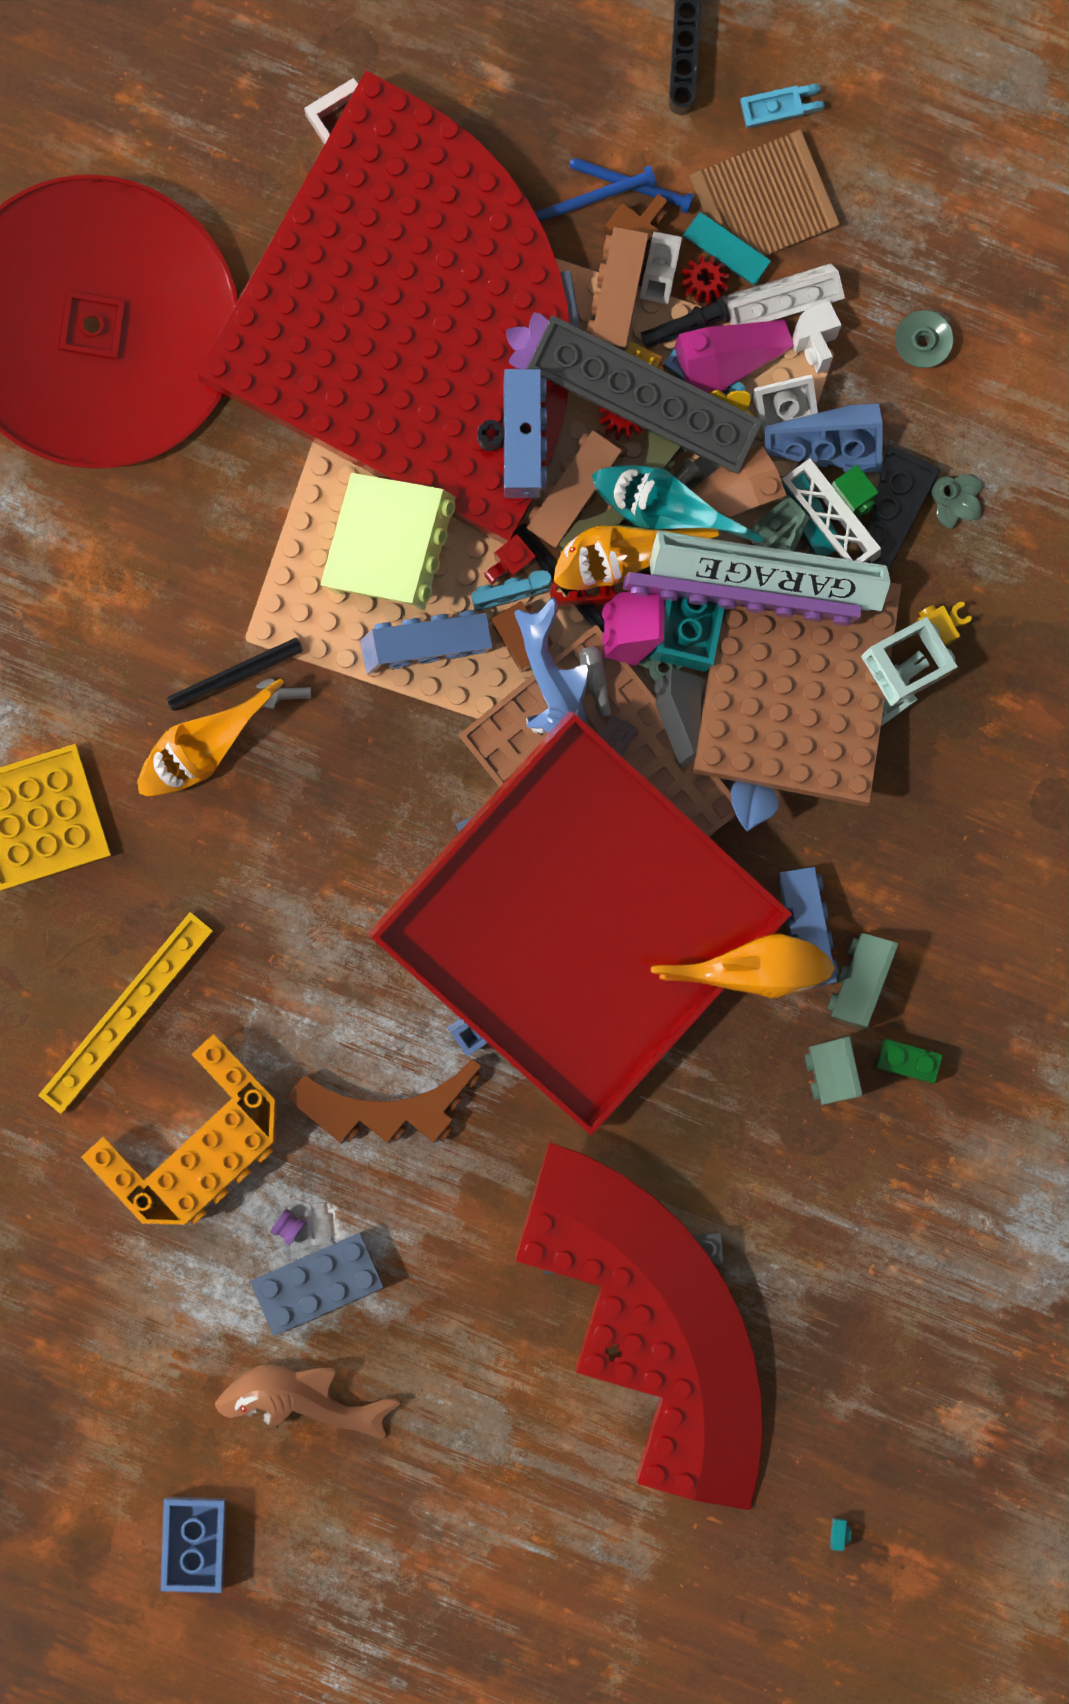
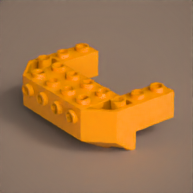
[81,1034,277,1225]

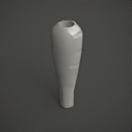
[579,646,612,718]

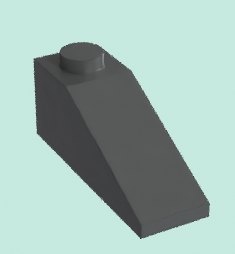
[654,668,703,767]

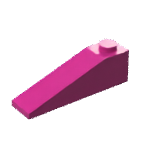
[674,320,794,394]

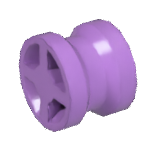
[270,1208,306,1246]

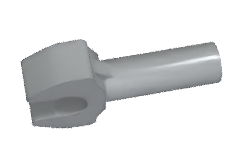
[256,679,311,709]

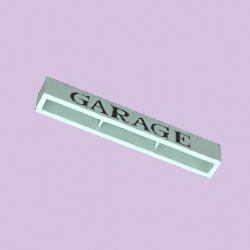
[649,531,891,611]

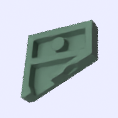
[750,495,809,551]

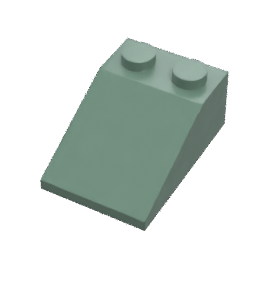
[804,1037,862,1106]

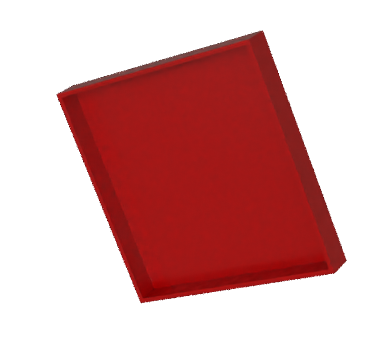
[367,711,792,1136]

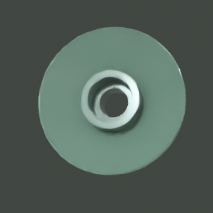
[895,310,953,368]

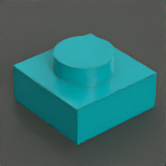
[830,1517,851,1551]

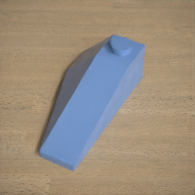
[765,403,883,473]

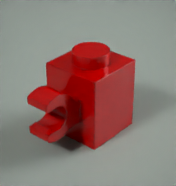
[484,534,536,585]

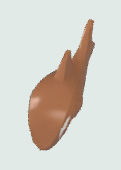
[215,1364,401,1439]

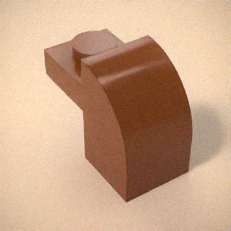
[604,194,668,246]

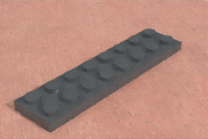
[526,315,763,474]

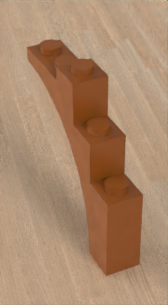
[285,1059,482,1144]

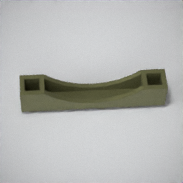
[558,432,687,552]

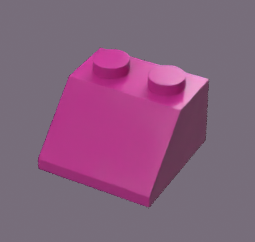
[602,591,664,666]

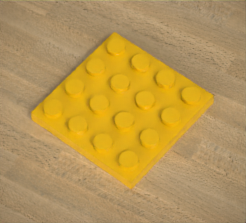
[0,744,111,892]

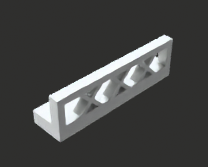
[722,264,845,325]
[782,458,881,563]

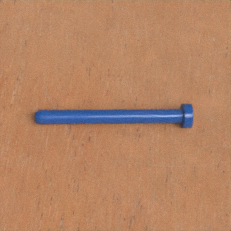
[570,158,694,214]
[535,165,657,222]

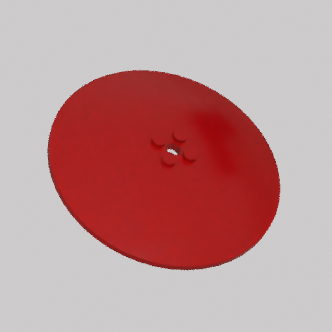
[0,174,238,469]

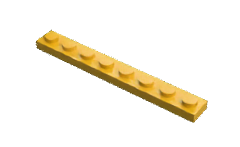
[38,912,214,1114]

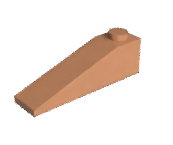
[669,445,787,530]

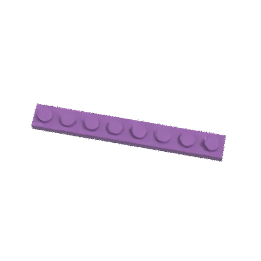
[623,572,861,626]

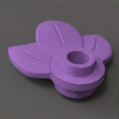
[506,313,548,369]

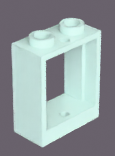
[861,617,958,707]

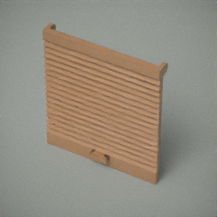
[689,129,840,271]

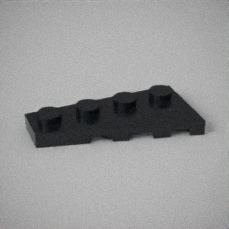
[862,444,941,572]

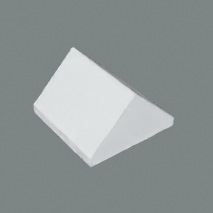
[752,374,818,439]

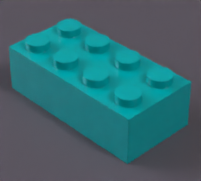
[649,597,724,672]

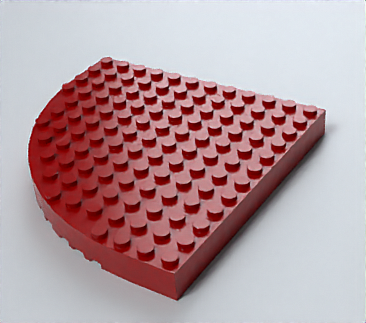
[197,70,570,544]

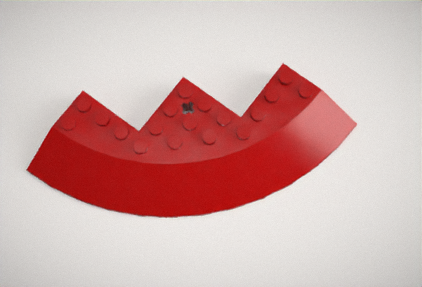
[515,1141,763,1510]

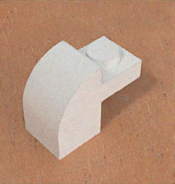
[639,231,682,304]
[792,301,841,374]

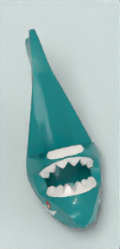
[592,465,764,542]

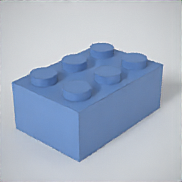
[161,1497,227,1593]

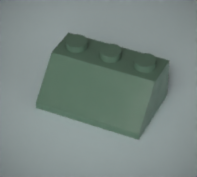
[827,933,898,1030]

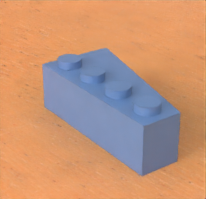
[360,610,492,675]
[778,867,838,989]

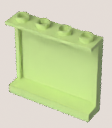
[320,473,456,610]

